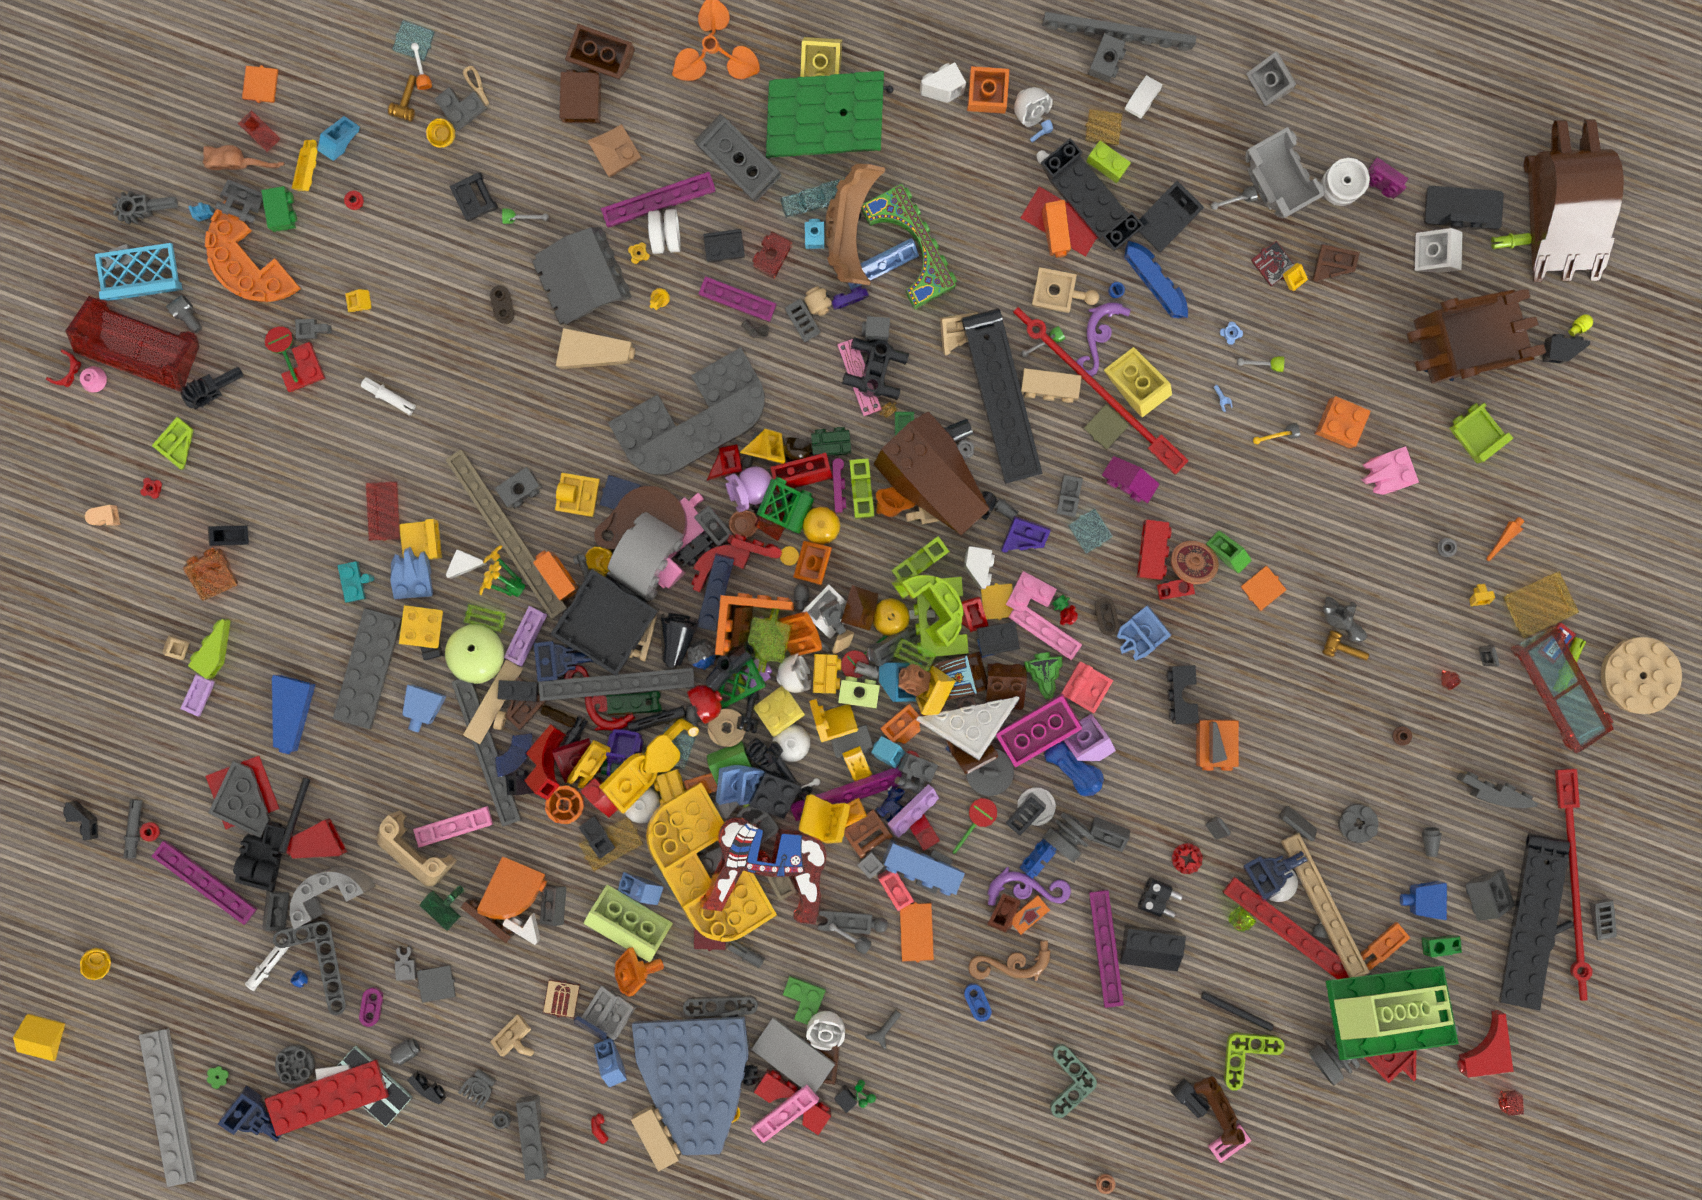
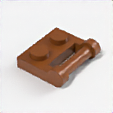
[844,809,893,859]

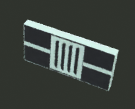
[338,1046,413,1127]

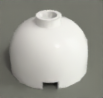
[1014,87,1053,127]
[776,654,812,693]
[772,724,810,762]
[625,786,661,823]
[806,1011,845,1050]

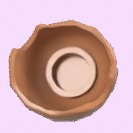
[729,510,759,538]

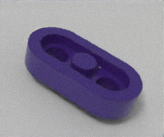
[831,286,869,310]

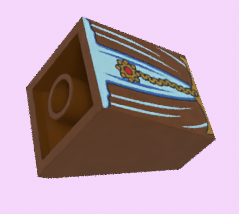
[925,651,988,700]

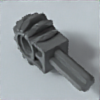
[112,191,178,225]

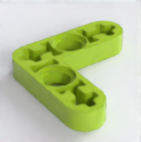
[1224,1033,1285,1090]

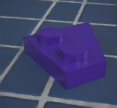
[1001,516,1051,552]

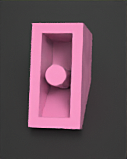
[658,558,686,589]

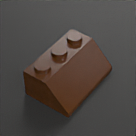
[565,24,635,80]

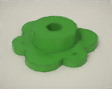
[207,1066,229,1089]

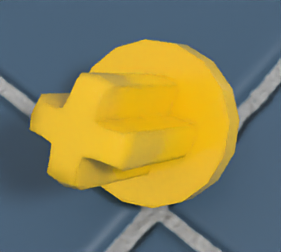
[649,288,670,310]

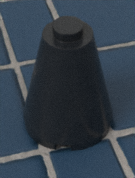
[660,613,699,668]

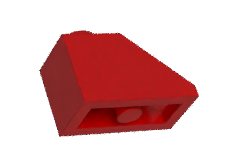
[581,776,618,817]

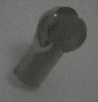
[741,319,770,338]

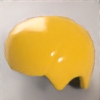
[426,118,455,148]
[585,547,613,575]
[80,948,111,980]

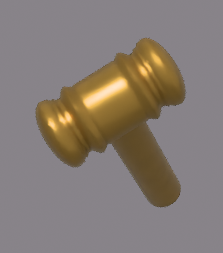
[388,75,417,122]
[1322,630,1369,661]

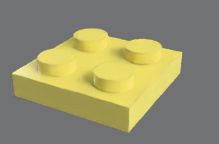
[754,686,805,737]

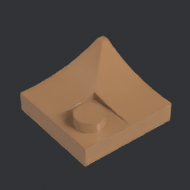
[588,124,642,178]

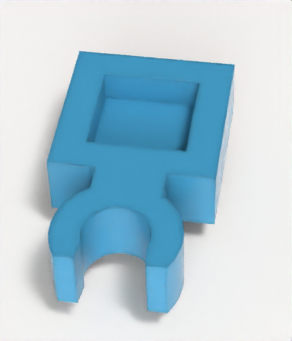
[188,202,215,222]

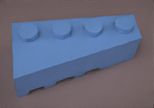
[882,839,965,896]

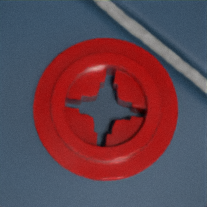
[1172,843,1203,874]

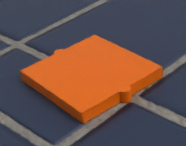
[242,65,278,103]
[1240,566,1286,611]

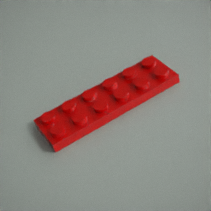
[264,1059,389,1136]

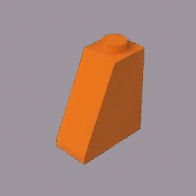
[1041,200,1071,258]

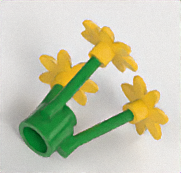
[479,546,525,597]

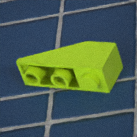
[188,619,231,679]

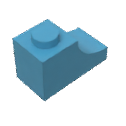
[318,116,360,161]

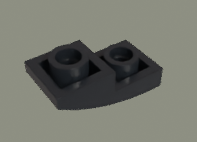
[407,1071,446,1104]

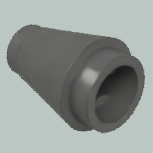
[1422,827,1442,857]

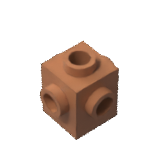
[898,664,931,696]

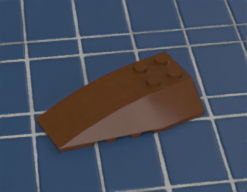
[874,411,990,535]

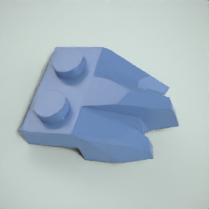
[390,547,433,599]
[1117,605,1172,661]
[716,765,764,805]

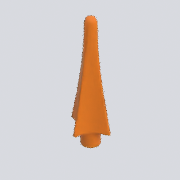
[1486,517,1524,561]

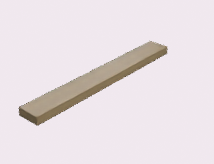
[1281,833,1370,978]

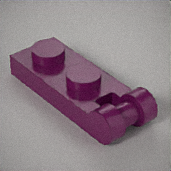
[833,458,846,513]

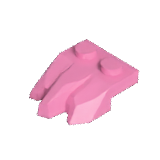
[1361,446,1419,495]

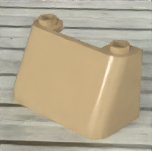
[377,810,457,887]

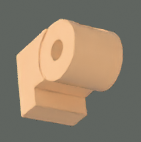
[85,505,120,526]

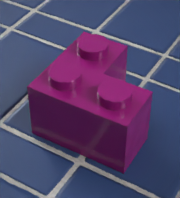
[1102,456,1160,504]

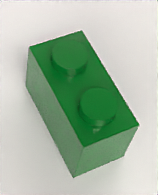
[261,186,297,232]

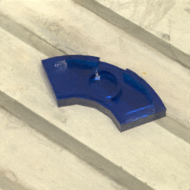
[495,733,532,777]

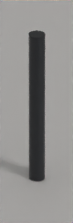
[278,778,310,854]
[1201,991,1274,1031]

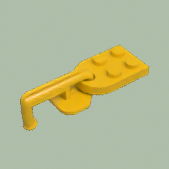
[599,719,699,814]

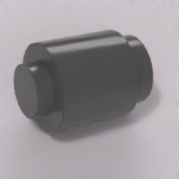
[390,1038,421,1065]

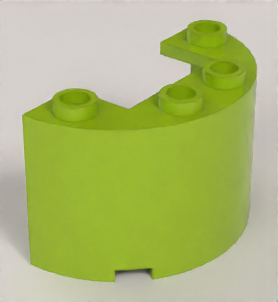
[892,575,963,647]

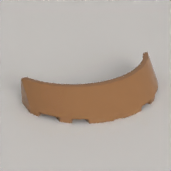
[824,164,885,285]

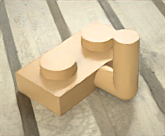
[490,1014,534,1057]

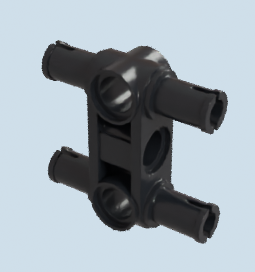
[842,337,909,400]

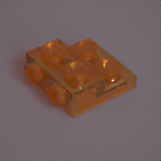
[183,547,238,601]

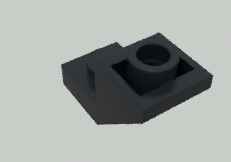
[63,801,98,840]

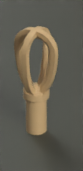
[463,66,489,106]

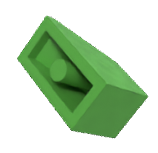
[1206,531,1252,574]

